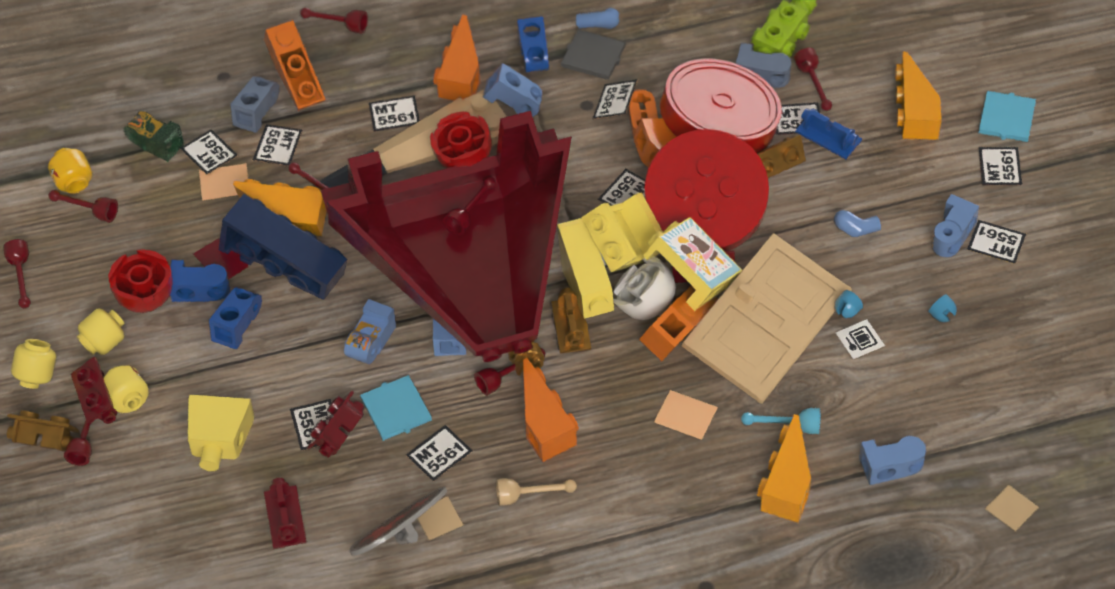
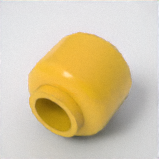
[48,148,93,194]

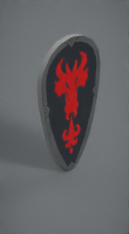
[349,487,447,556]

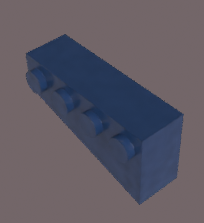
[219,194,347,300]

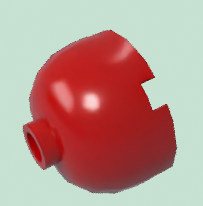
[430,111,492,168]
[108,249,173,313]

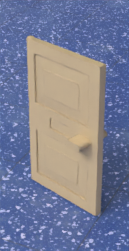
[681,233,852,404]

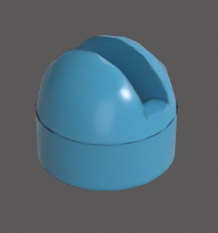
[835,290,863,318]
[928,294,957,322]

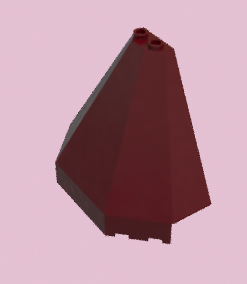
[321,111,572,362]

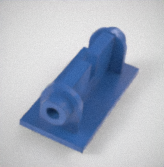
[795,108,862,159]

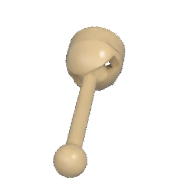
[496,478,577,506]

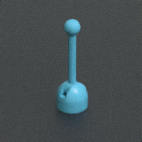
[741,408,821,434]

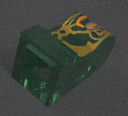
[123,111,184,162]

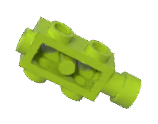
[751,0,817,58]

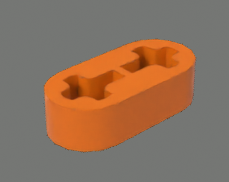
[628,90,658,136]

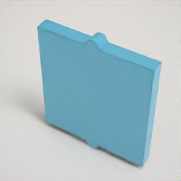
[979,91,1036,142]
[360,375,432,441]

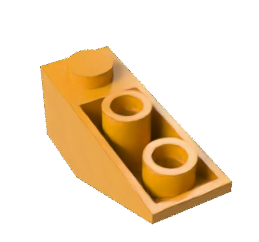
[895,52,941,140]
[233,179,327,236]
[757,414,811,523]

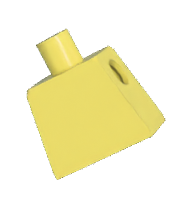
[188,395,255,471]

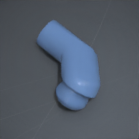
[576,8,619,29]
[834,210,881,237]

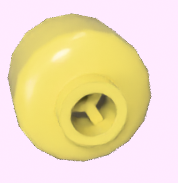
[76,308,125,355]
[11,339,57,389]
[104,365,149,413]

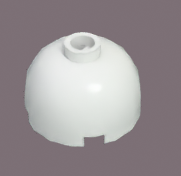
[613,256,676,320]

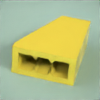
[557,218,614,319]

